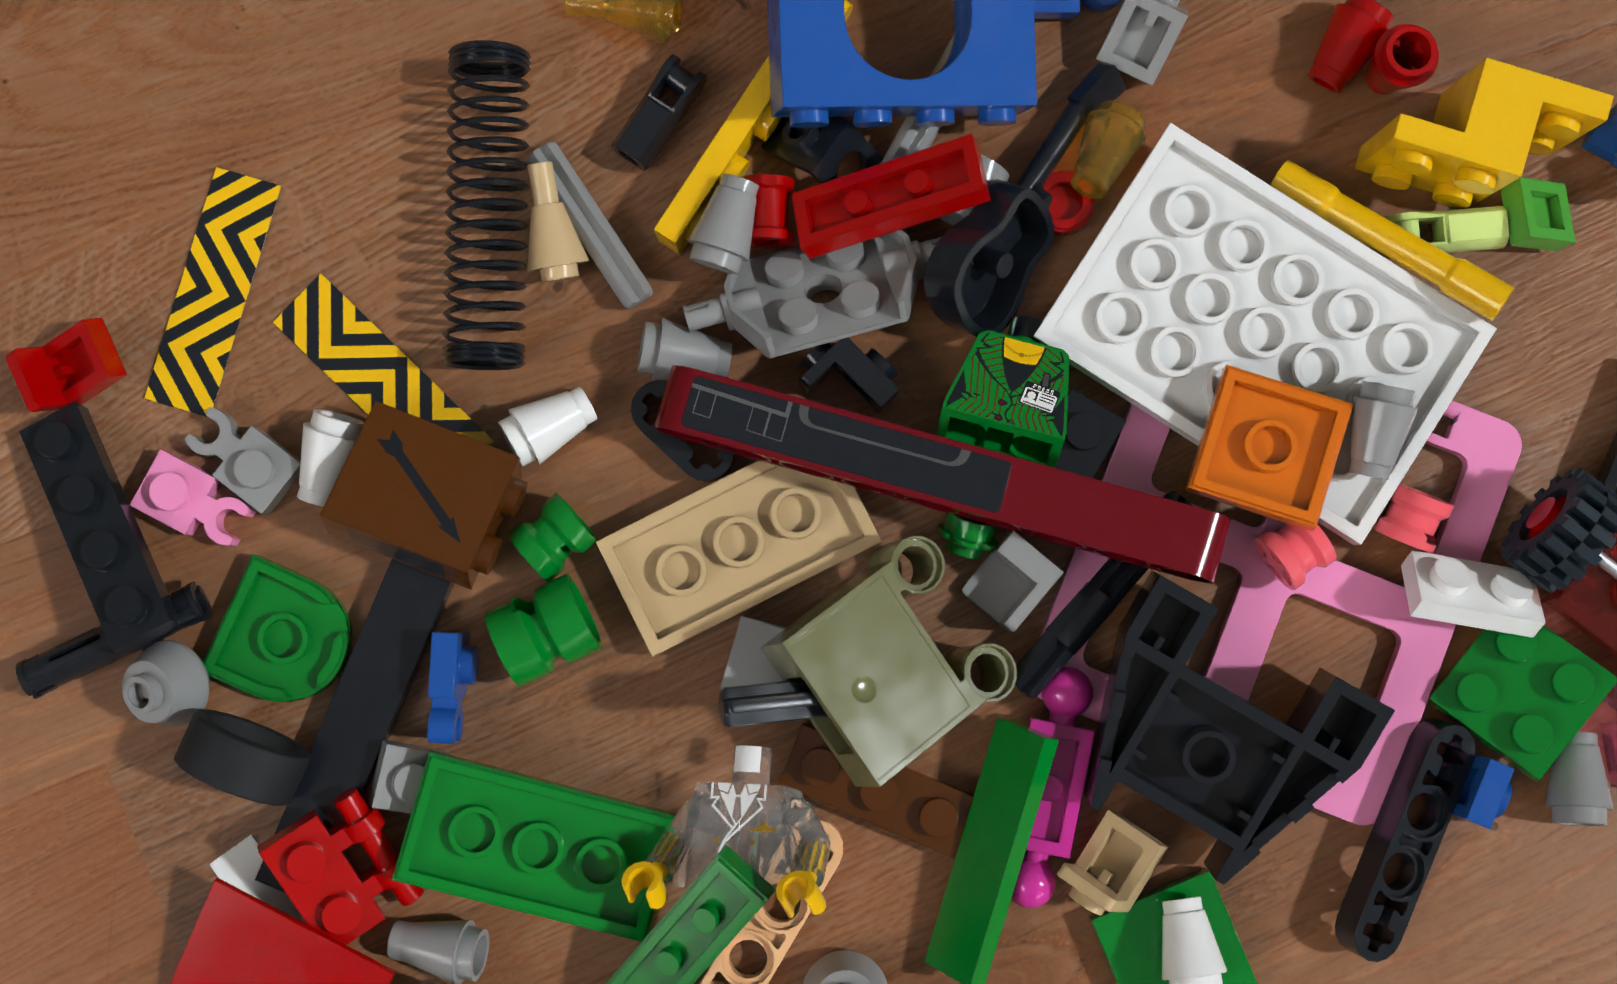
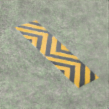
[144,167,281,417]
[273,273,494,445]

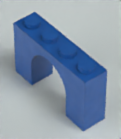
[767,0,1037,128]

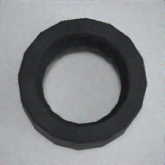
[174,709,312,806]

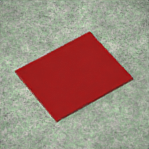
[170,877,396,984]

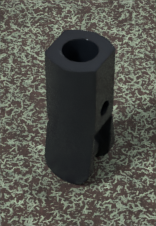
[611,54,708,171]

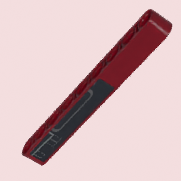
[654,365,1230,584]

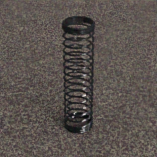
[442,40,531,370]

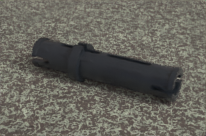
[15,581,212,699]

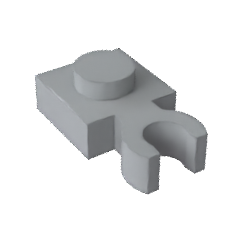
[185,407,301,515]

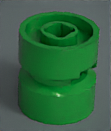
[484,573,603,687]

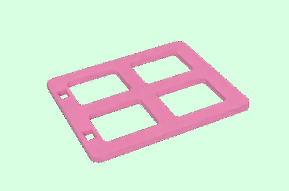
[1037,401,1522,825]

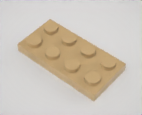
[596,460,882,657]

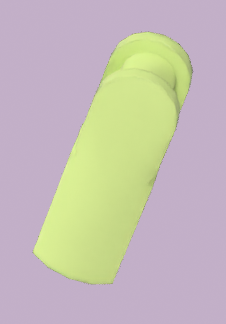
[1386,206,1510,253]

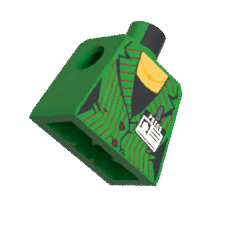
[936,316,1069,468]

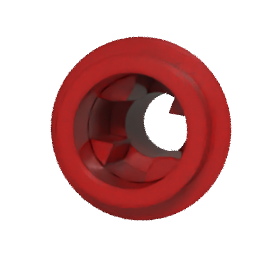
[1307,0,1394,94]
[1365,24,1439,95]

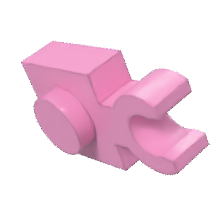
[130,449,257,546]

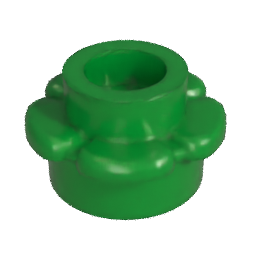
[937,513,999,559]

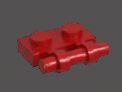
[257,787,424,945]

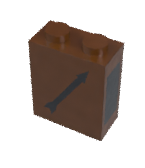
[320,401,528,590]

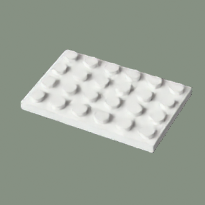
[1033,123,1497,545]

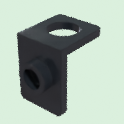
[762,117,883,184]

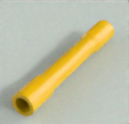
[1270,160,1515,321]

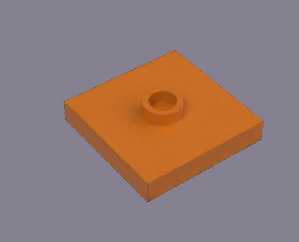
[1185,365,1354,531]

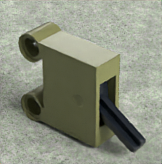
[718,536,1017,787]

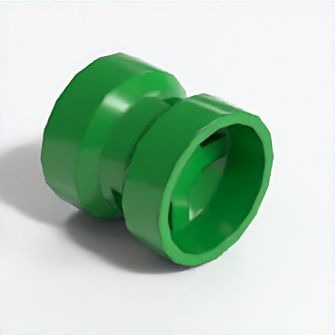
[507,493,598,582]

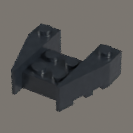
[1084,570,1395,885]

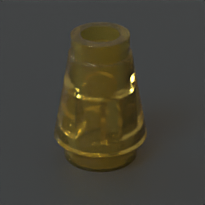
[1071,100,1146,199]

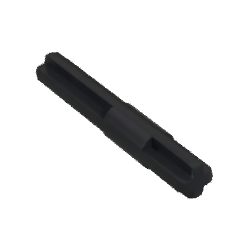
[1014,491,1192,698]

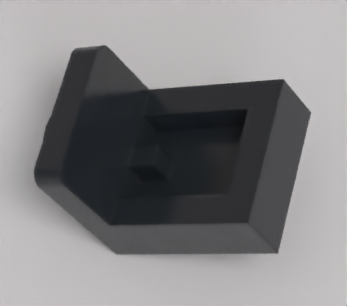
[799,337,899,414]

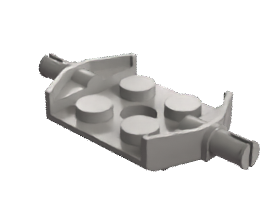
[683,230,941,358]

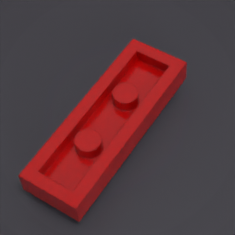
[791,133,991,259]

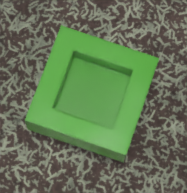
[1501,177,1576,252]

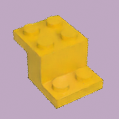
[1354,57,1614,208]

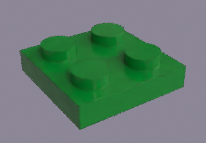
[1428,625,1617,782]

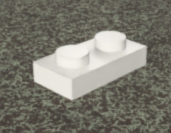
[1401,550,1546,638]

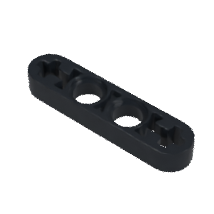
[1335,718,1476,962]

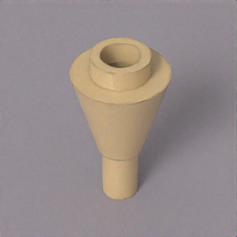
[527,161,589,282]

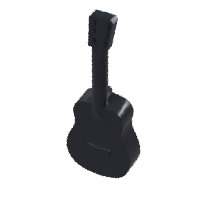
[924,62,1126,337]

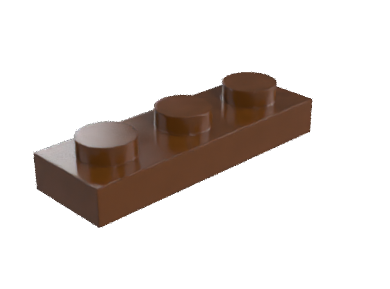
[778,723,974,859]

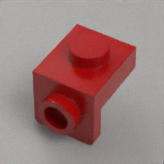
[6,318,127,412]

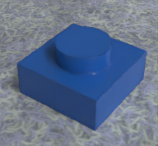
[1452,755,1514,829]

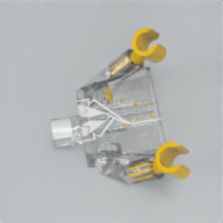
[621,745,831,918]

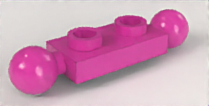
[1011,667,1094,908]

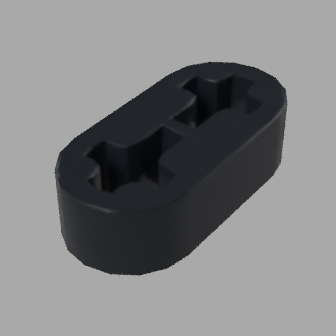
[631,380,735,482]

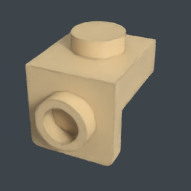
[1057,810,1168,916]

